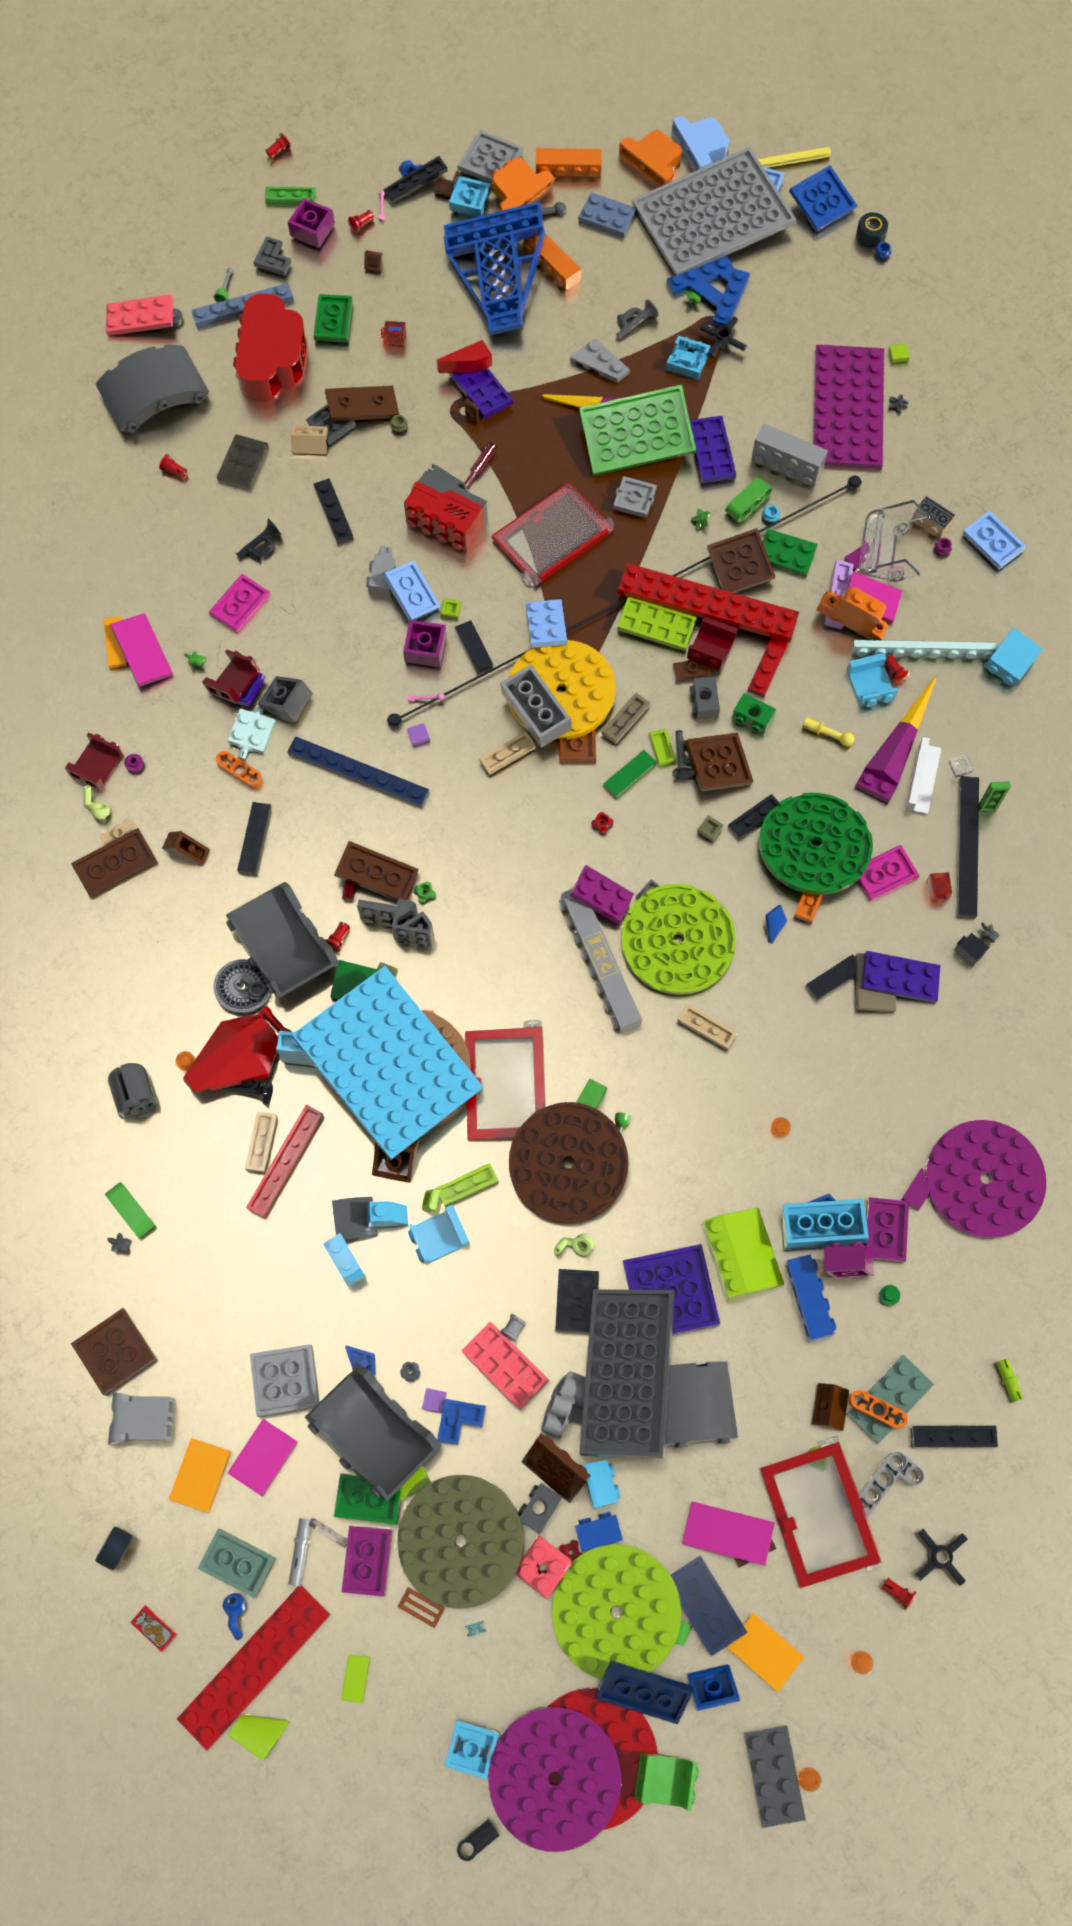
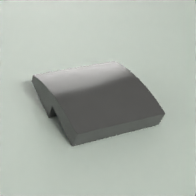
[306,405,356,445]
[331,1196,378,1240]

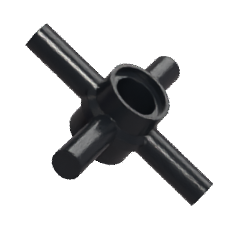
[699,316,747,358]
[914,1528,968,1586]

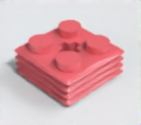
[515,1536,572,1598]

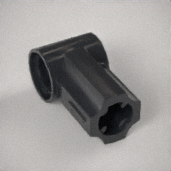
[457,1819,499,1861]

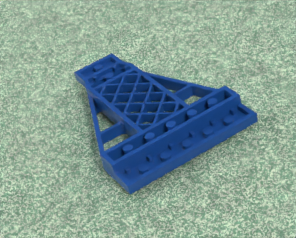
[443,201,545,335]

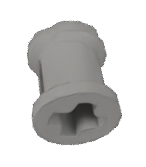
[501,1314,527,1341]

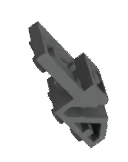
[357,899,434,948]

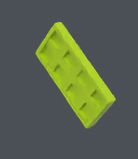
[617,597,697,651]

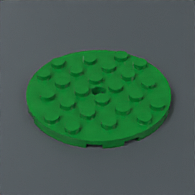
[759,792,873,895]

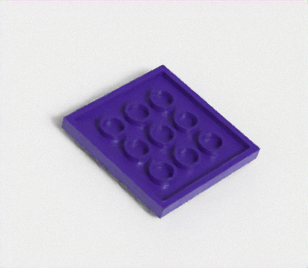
[622,1244,720,1335]

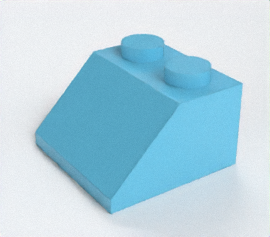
[583,1460,621,1509]

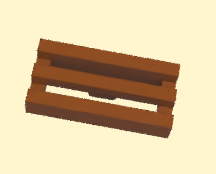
[397,1587,445,1628]

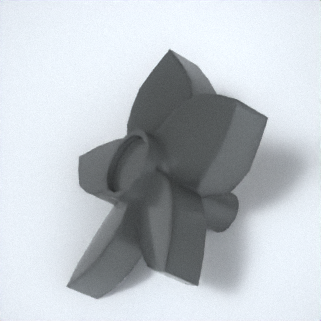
[889,394,909,412]
[981,922,1000,943]
[107,1233,132,1253]

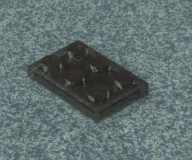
[217,434,269,490]

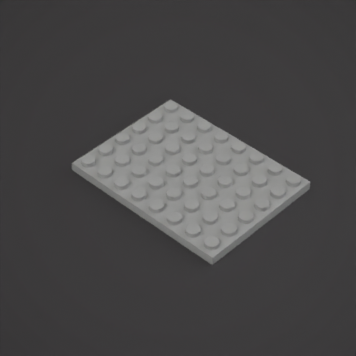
[632,147,796,275]

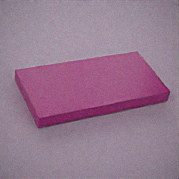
[111,613,173,687]
[682,1501,775,1566]

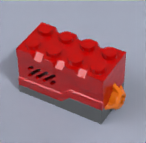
[404,471,488,552]

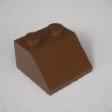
[372,1139,419,1183]

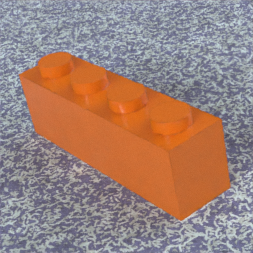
[536,148,602,177]
[523,233,582,291]

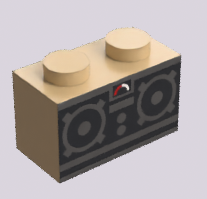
[911,496,955,538]

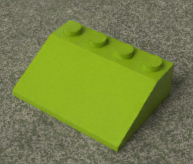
[701,1207,784,1302]

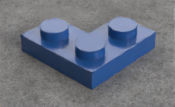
[437,1399,486,1445]

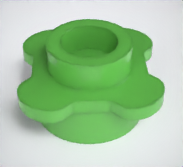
[414,881,436,903]

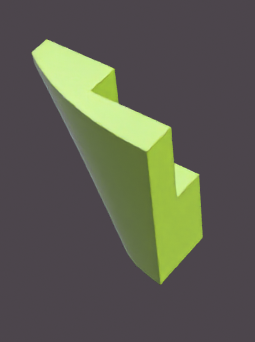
[228,1714,290,1761]

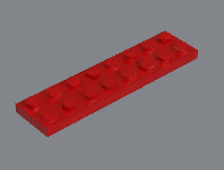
[177,1585,331,1751]

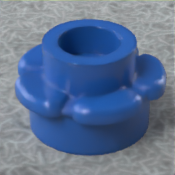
[875,242,892,258]

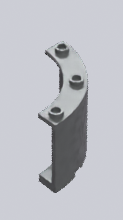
[95,345,209,433]
[226,882,339,998]
[665,1361,738,1448]
[305,1364,441,1501]

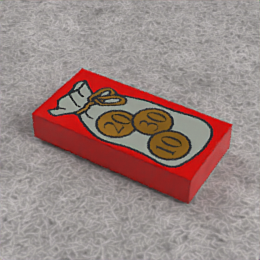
[130,1605,177,1652]

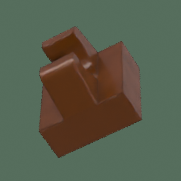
[364,250,383,272]

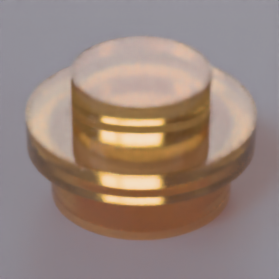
[175,1051,195,1071]
[771,1117,791,1137]
[851,1651,873,1674]
[799,1768,821,1792]

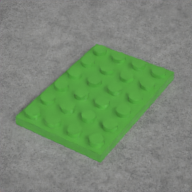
[579,385,696,476]

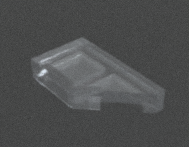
[308,1518,348,1548]

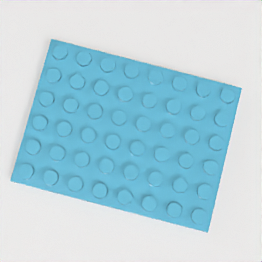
[291,966,483,1161]

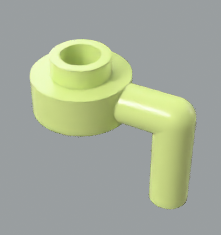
[83,786,110,819]
[553,1234,594,1256]

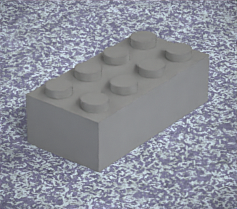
[751,424,828,487]
[500,665,572,748]

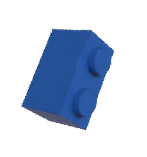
[575,1512,623,1552]

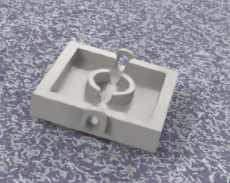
[613,476,657,518]

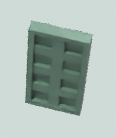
[847,1354,934,1444]

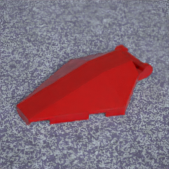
[183,1006,291,1093]

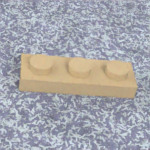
[479,731,536,775]
[677,1003,738,1050]
[245,1111,277,1173]

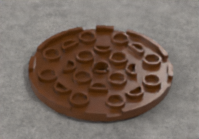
[509,1102,629,1223]

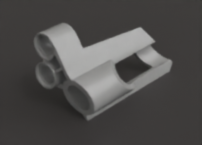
[541,1371,586,1438]

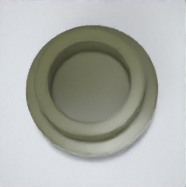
[390,415,408,432]

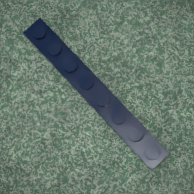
[287,736,429,808]

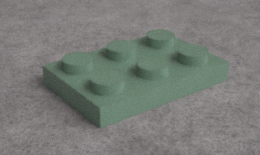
[198,1528,275,1598]

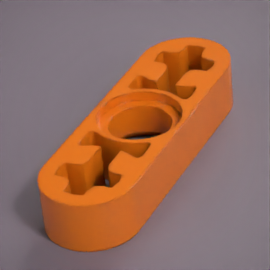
[216,751,263,789]
[849,1390,908,1429]

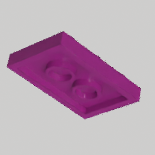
[569,865,634,924]
[865,1197,909,1263]
[341,1526,392,1596]

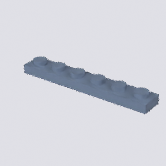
[191,283,294,327]

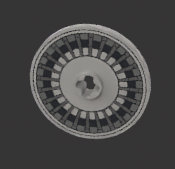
[213,959,271,1013]

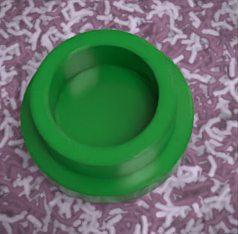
[880,1285,900,1306]

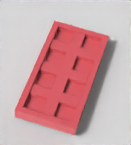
[106,294,173,336]
[462,1321,549,1410]

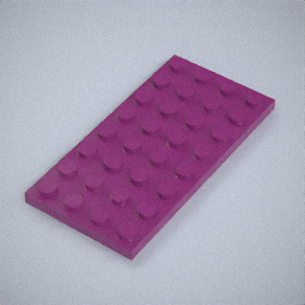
[813,344,884,469]

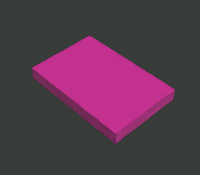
[847,572,902,624]
[209,574,271,633]
[858,845,920,902]
[227,1419,298,1496]

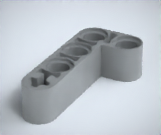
[847,1452,924,1522]

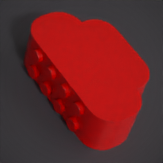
[233,293,308,402]

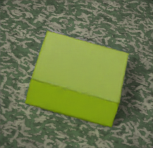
[889,343,910,363]
[440,599,461,620]
[421,1189,440,1212]

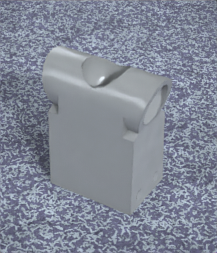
[108,1391,176,1445]

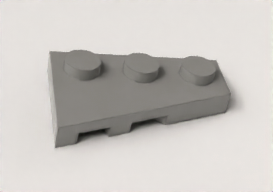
[570,339,630,383]

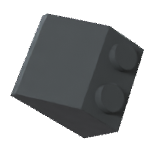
[258,676,313,722]

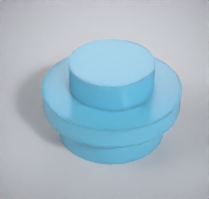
[762,505,780,522]

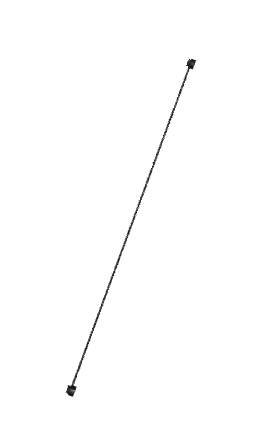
[387,475,862,730]

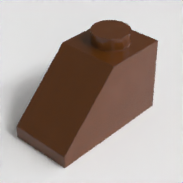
[162,831,210,866]

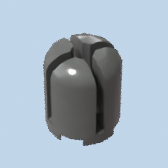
[108,1063,157,1119]

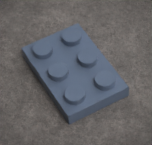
[578,192,637,237]

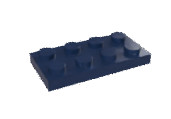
[670,1555,748,1657]
[596,1660,693,1724]

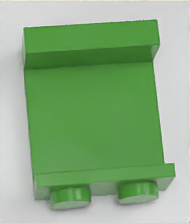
[634,1752,698,1811]

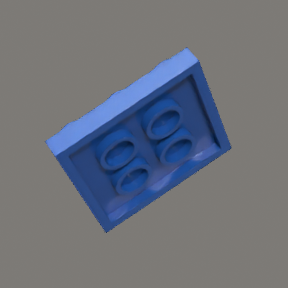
[789,165,858,232]

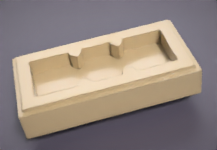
[99,818,138,846]

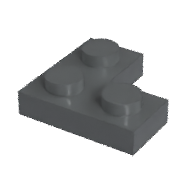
[254,236,292,276]

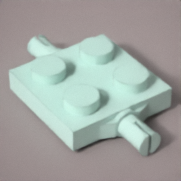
[228,705,275,761]

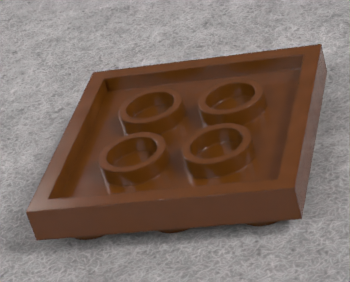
[707,528,776,593]
[685,732,754,792]
[71,1308,157,1395]
[522,1433,591,1504]

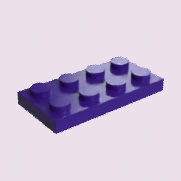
[448,369,513,419]
[690,416,737,483]
[861,951,941,1003]

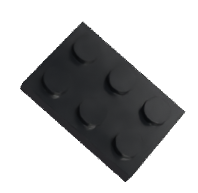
[555,1269,599,1333]

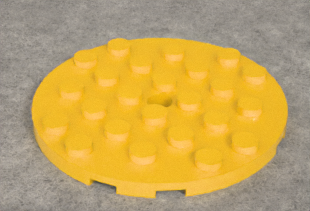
[508,640,616,740]

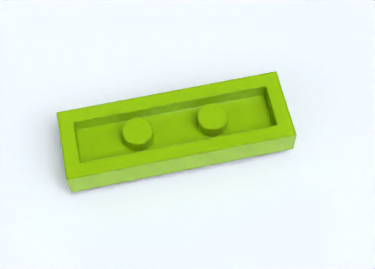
[436,1163,499,1207]

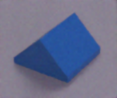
[687,1664,740,1711]

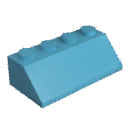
[782,1199,869,1250]

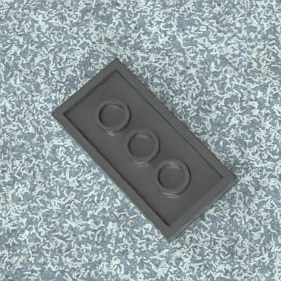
[744,1725,806,1828]

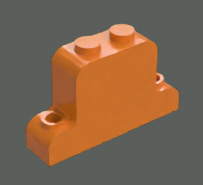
[619,130,682,187]
[491,157,555,211]
[816,586,888,641]

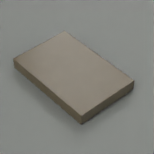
[855,953,896,1013]

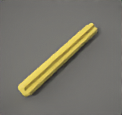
[758,147,831,168]

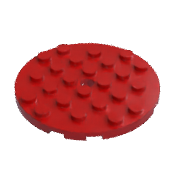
[546,1688,658,1830]

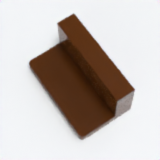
[812,1383,849,1431]

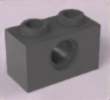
[690,677,720,719]
[518,1483,562,1534]

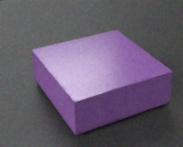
[407,723,430,746]
[422,1388,447,1413]

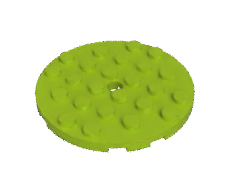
[621,884,736,995]
[552,1544,681,1679]

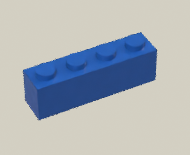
[785,1254,836,1342]

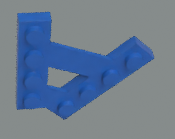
[666,256,750,326]

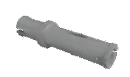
[288,1518,313,1586]

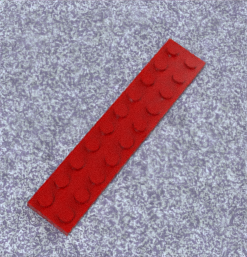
[617,563,799,643]

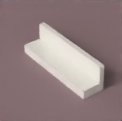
[905,737,941,815]

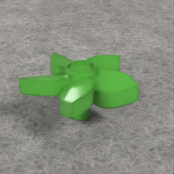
[683,290,702,303]
[691,508,710,530]
[184,651,206,666]

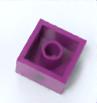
[287,198,335,248]
[403,620,447,667]
[824,1242,874,1278]

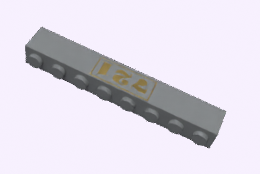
[559,888,642,1033]

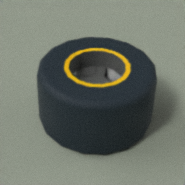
[856,212,888,247]
[95,1526,133,1571]

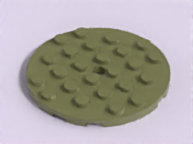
[397,1475,524,1609]

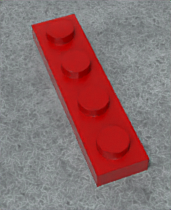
[747,637,789,697]

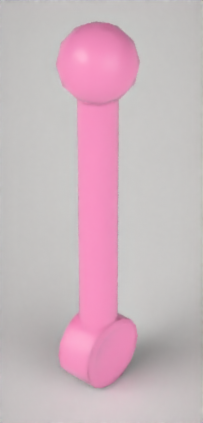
[378,190,385,221]
[408,693,445,703]

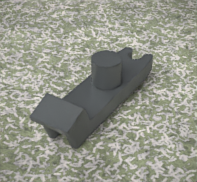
[428,464,468,491]

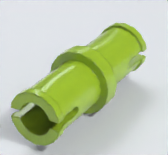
[996,1358,1024,1402]

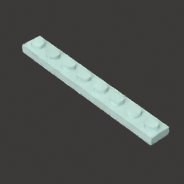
[851,640,1000,659]

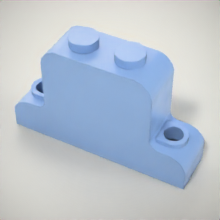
[672,116,730,171]

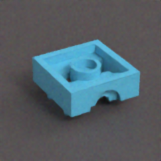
[449,176,491,217]
[666,336,710,380]
[444,1719,499,1779]

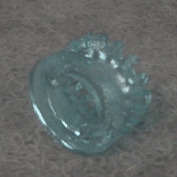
[465,1621,486,1637]

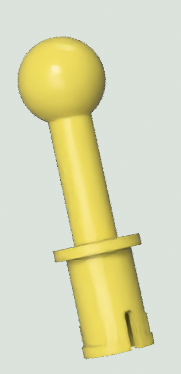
[802,717,854,746]

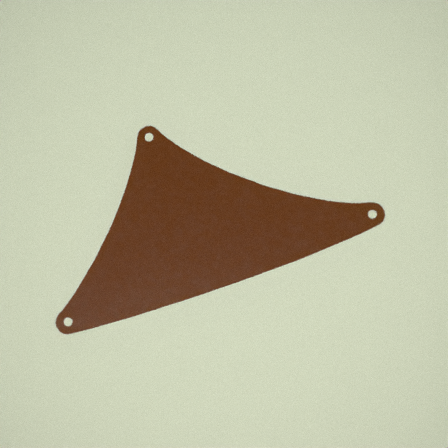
[450,315,721,691]

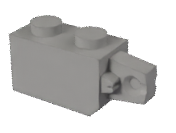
[366,546,396,597]

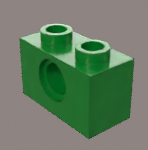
[732,693,776,734]

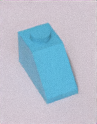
[367,1201,408,1227]

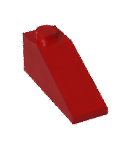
[436,340,493,373]

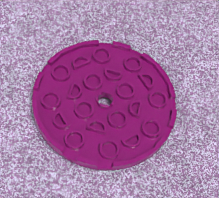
[925,1120,1047,1239]
[488,1707,621,1852]

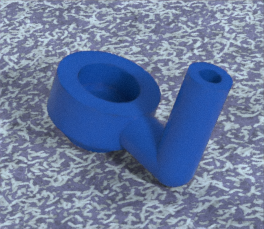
[399,160,423,177]
[222,1593,246,1640]

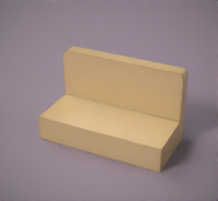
[291,426,328,455]

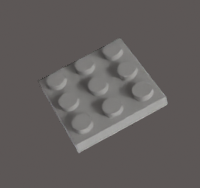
[457,130,523,183]
[250,1344,319,1417]

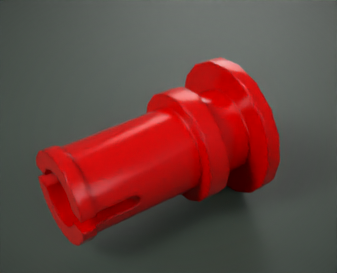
[265,133,291,159]
[348,210,374,233]
[159,454,188,479]
[885,655,910,684]
[325,921,350,952]
[881,1577,916,1610]

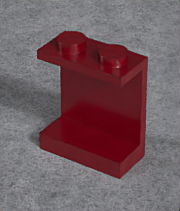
[687,616,738,671]
[202,649,260,704]
[65,732,124,791]

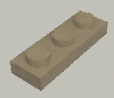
[602,693,650,744]

